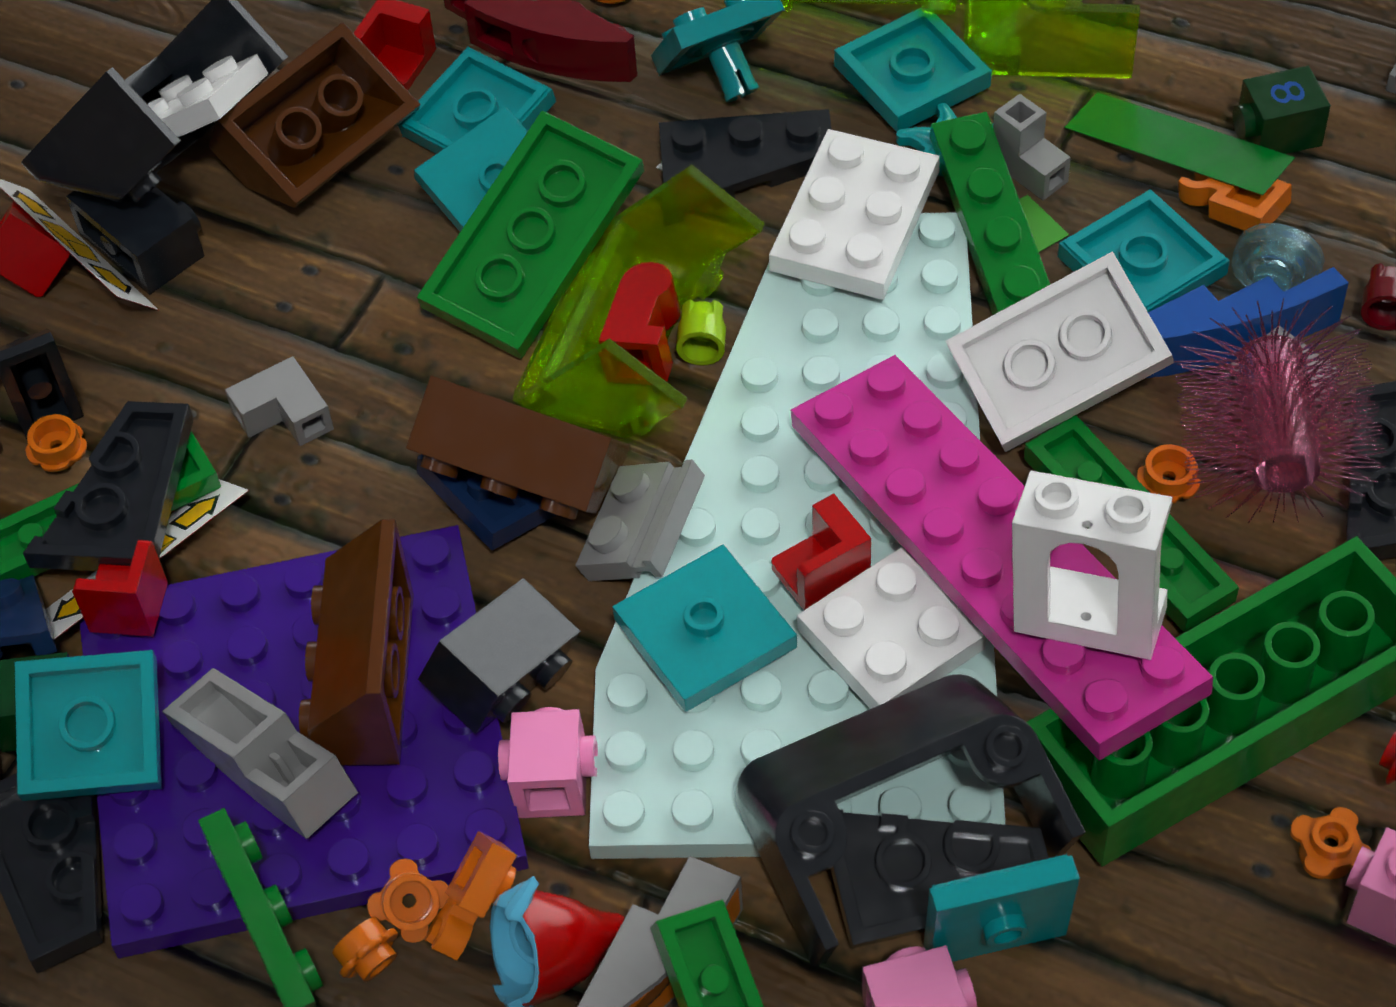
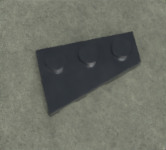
[659,109,832,222]
[1346,381,1396,560]
[23,401,194,571]
[0,773,103,974]
[830,809,1049,949]

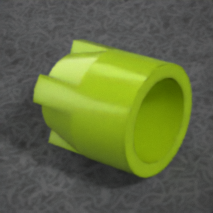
[676,299,726,365]

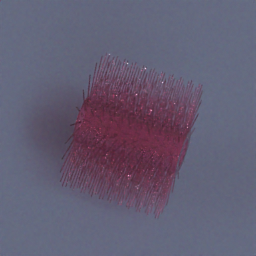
[1174,298,1386,524]

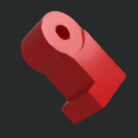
[599,262,681,381]

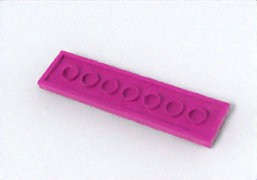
[791,355,1213,761]

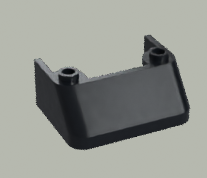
[21,0,288,203]
[735,674,1086,969]

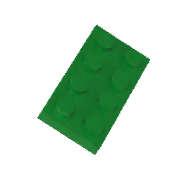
[417,110,644,359]

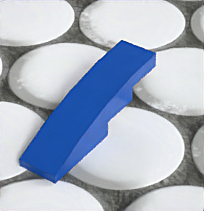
[1146,267,1349,378]

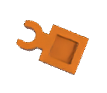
[1178,172,1292,237]
[424,831,517,961]

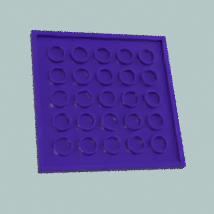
[80,525,529,959]

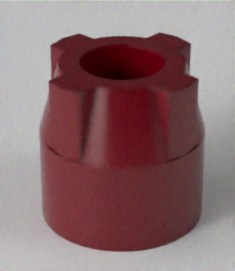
[1361,263,1396,331]

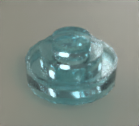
[1231,223,1325,291]

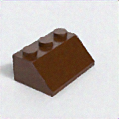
[208,22,421,208]
[406,375,631,520]
[299,519,414,766]

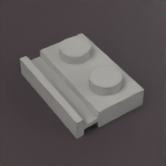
[575,459,705,581]

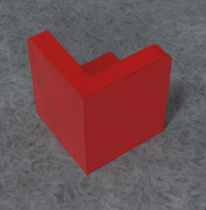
[354,0,436,91]
[0,201,70,297]
[771,493,871,610]
[72,540,168,637]

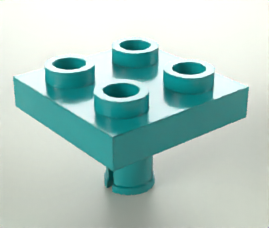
[651,0,785,103]

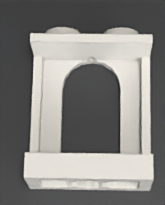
[1012,470,1172,660]

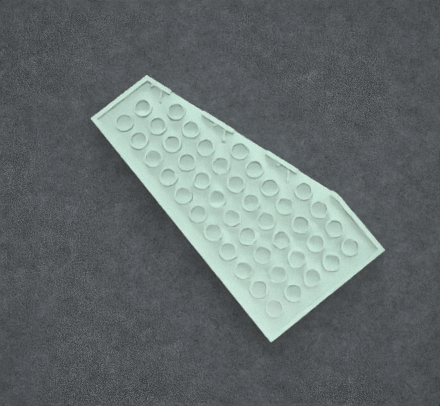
[589,212,1006,859]

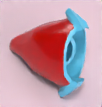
[490,876,625,1007]

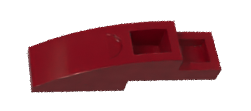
[444,0,638,82]

